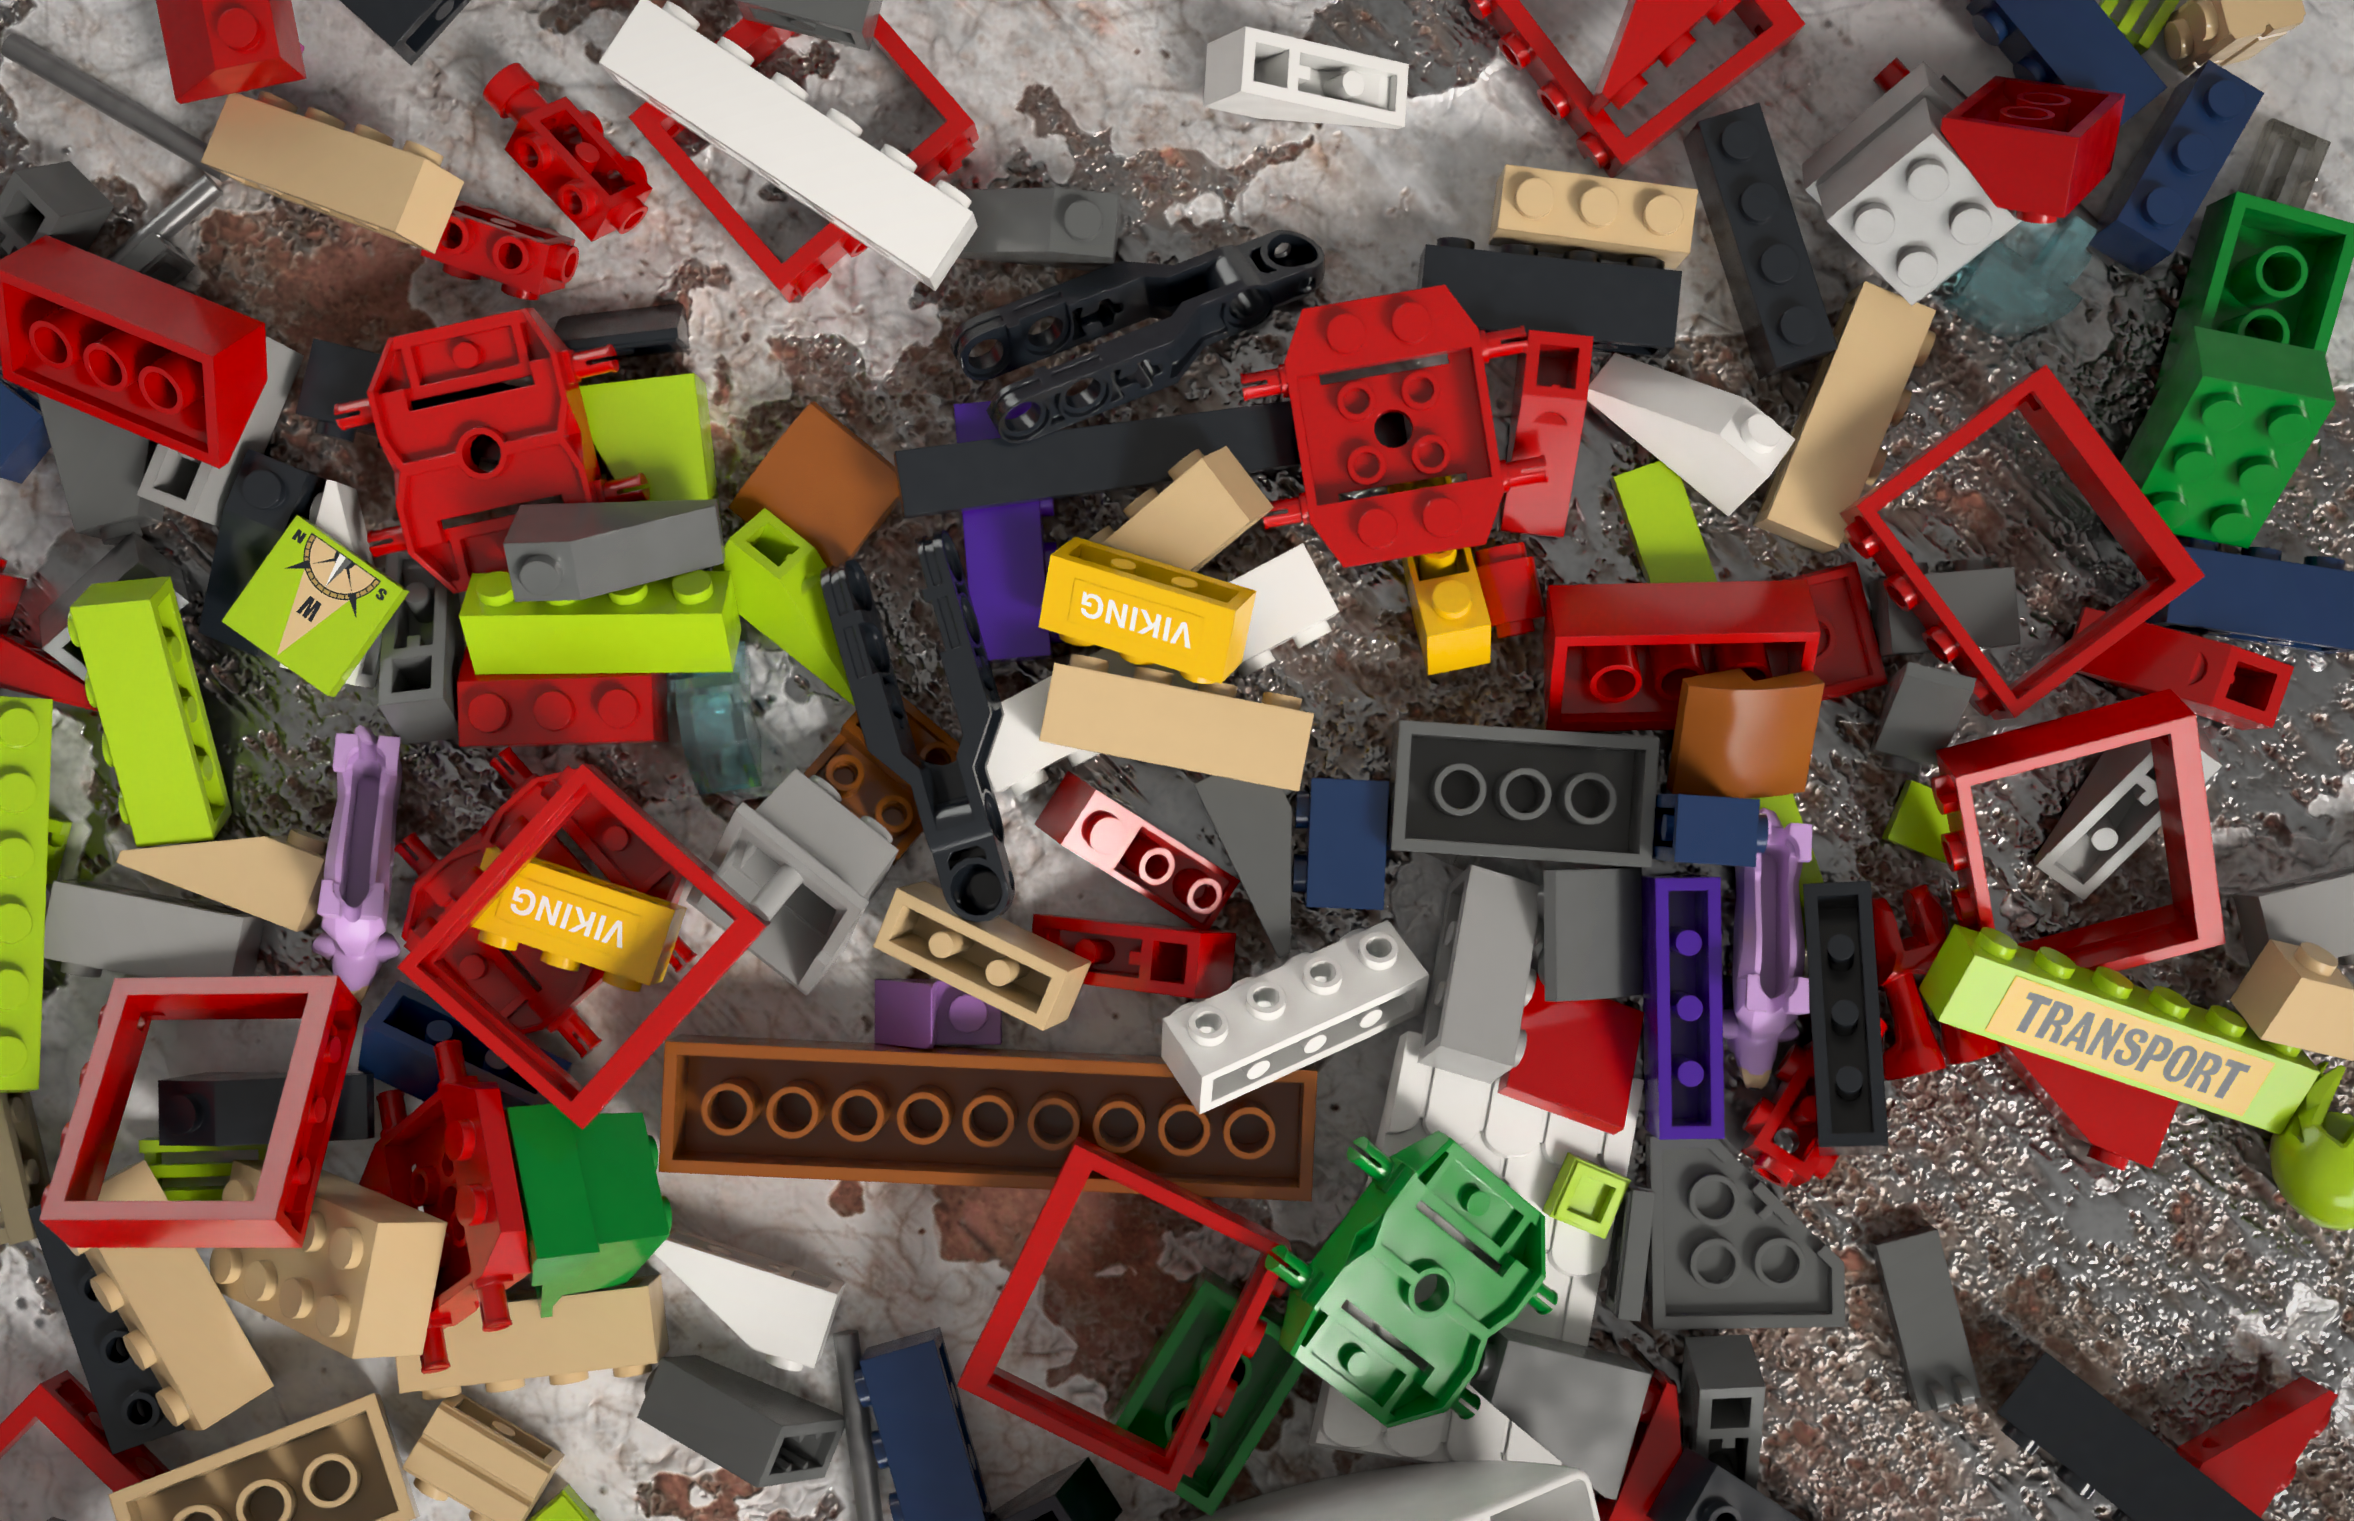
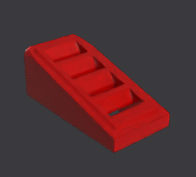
[0,633,99,712]

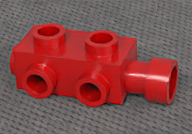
[482,63,653,242]
[421,200,579,300]
[1741,1018,1888,1187]

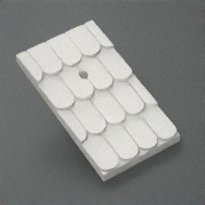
[1308,1031,1644,1465]

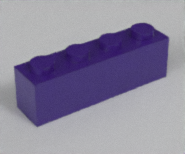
[954,401,1064,663]
[1642,875,1725,1140]

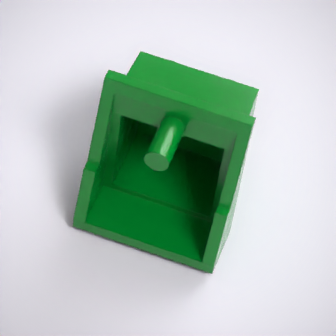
[504,1104,672,1318]

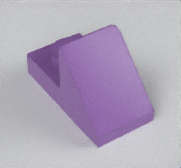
[875,979,1002,1049]

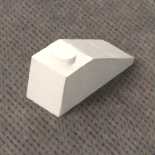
[1203,26,1409,129]
[1587,353,1796,516]
[654,1227,846,1371]

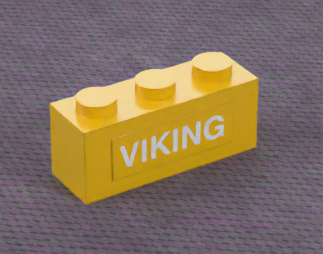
[1038,537,1257,684]
[471,847,687,992]

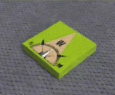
[222,515,410,697]

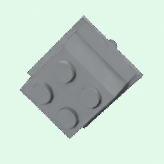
[1802,61,2022,306]
[686,768,899,996]

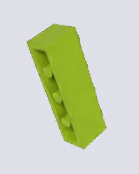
[459,570,742,674]
[68,576,232,847]

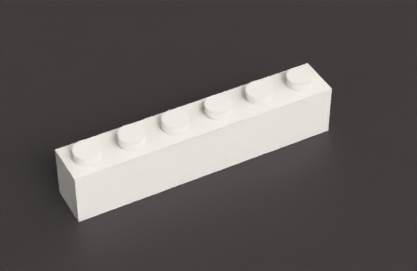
[599,0,978,291]
[987,543,1339,797]

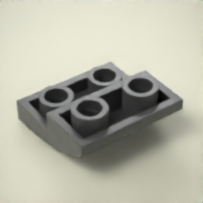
[1537,867,1643,1002]

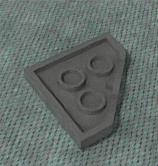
[1645,1133,1845,1330]

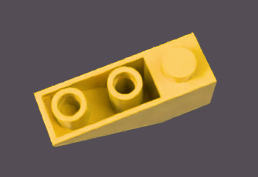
[1387,476,1491,676]

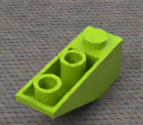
[712,508,855,706]

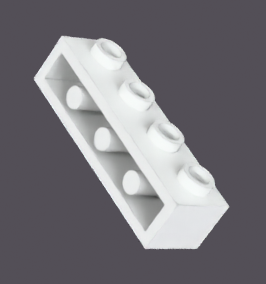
[1161,920,1429,1115]

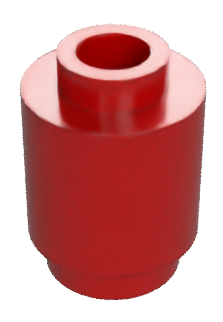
[1474,542,1545,639]

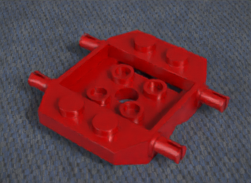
[1240,284,1549,568]
[334,308,650,594]
[394,747,697,1059]
[358,1040,531,1374]

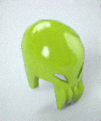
[2269,1061,2354,1231]

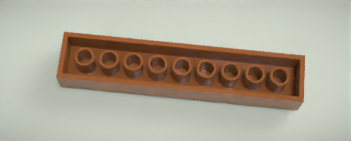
[659,1034,1318,1202]

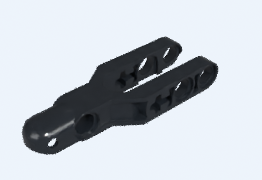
[950,230,1325,444]
[820,530,1015,922]

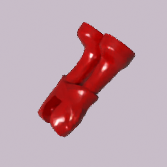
[1872,884,2001,1081]

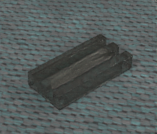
[2237,118,2331,209]

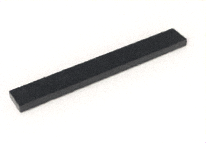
[894,401,1407,519]

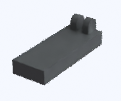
[1869,1225,1982,1413]

